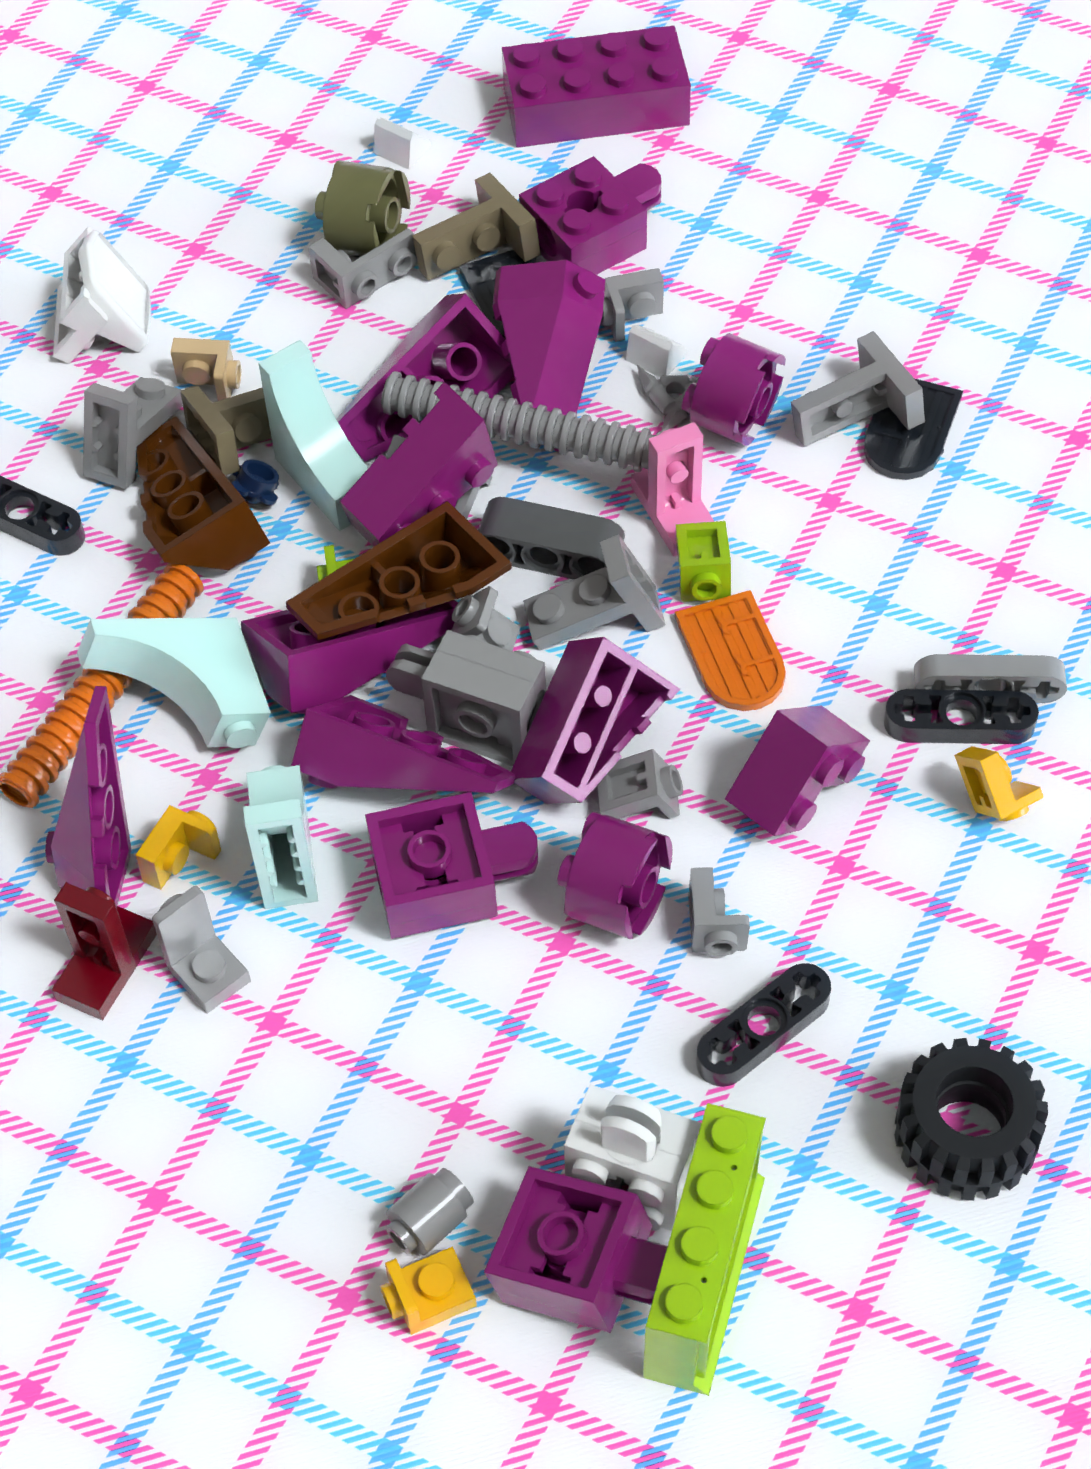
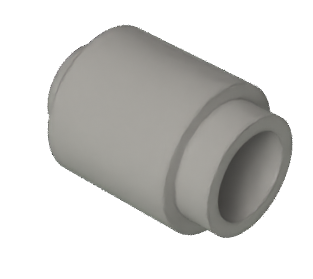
[386,1168,474,1255]

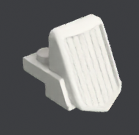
[53,227,152,364]

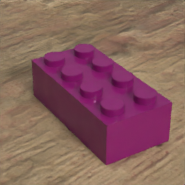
[502,25,691,148]

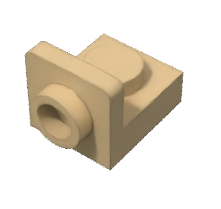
[170,338,241,401]

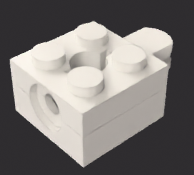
[564,1084,701,1231]

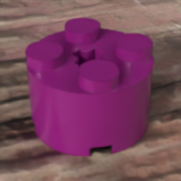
[681,333,786,446]
[557,812,673,939]

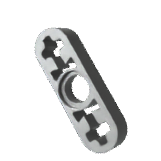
[914,654,1067,703]

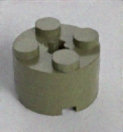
[315,160,411,257]

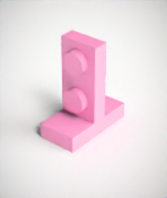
[631,422,715,557]

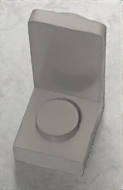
[308,229,418,309]
[152,886,251,1014]

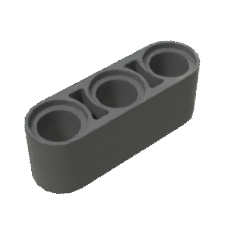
[478,497,625,580]

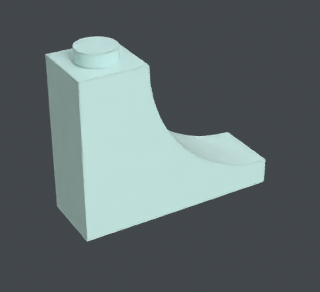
[258,340,368,531]
[77,617,271,748]
[243,765,319,909]

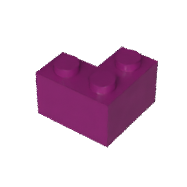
[725,705,871,836]

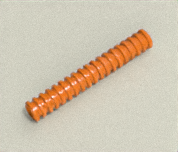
[0,563,204,808]

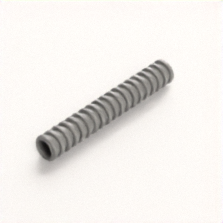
[381,371,662,472]

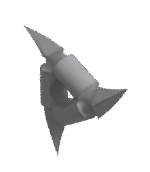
[637,364,699,432]

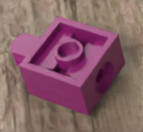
[519,156,662,275]
[365,792,538,939]
[484,1166,668,1333]

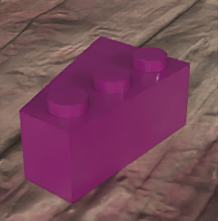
[340,381,498,547]
[511,637,681,804]

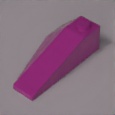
[492,260,606,452]
[336,293,514,462]
[241,600,459,714]
[45,686,132,908]
[291,695,516,793]

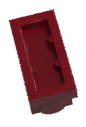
[52,882,157,1021]

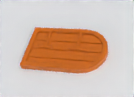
[675,590,786,711]

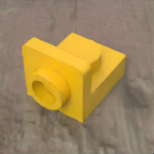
[954,746,1044,821]
[136,805,221,890]
[380,1246,477,1335]

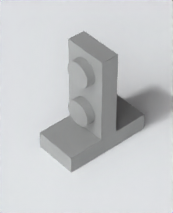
[791,331,925,447]
[83,377,182,489]
[523,534,666,650]

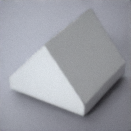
[373,117,432,170]
[626,324,688,377]

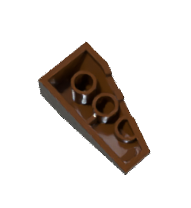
[136,416,270,570]
[286,501,512,640]

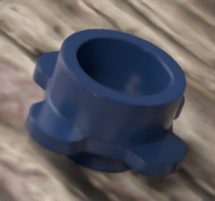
[232,459,279,505]

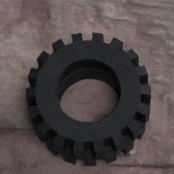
[894,1038,1048,1201]

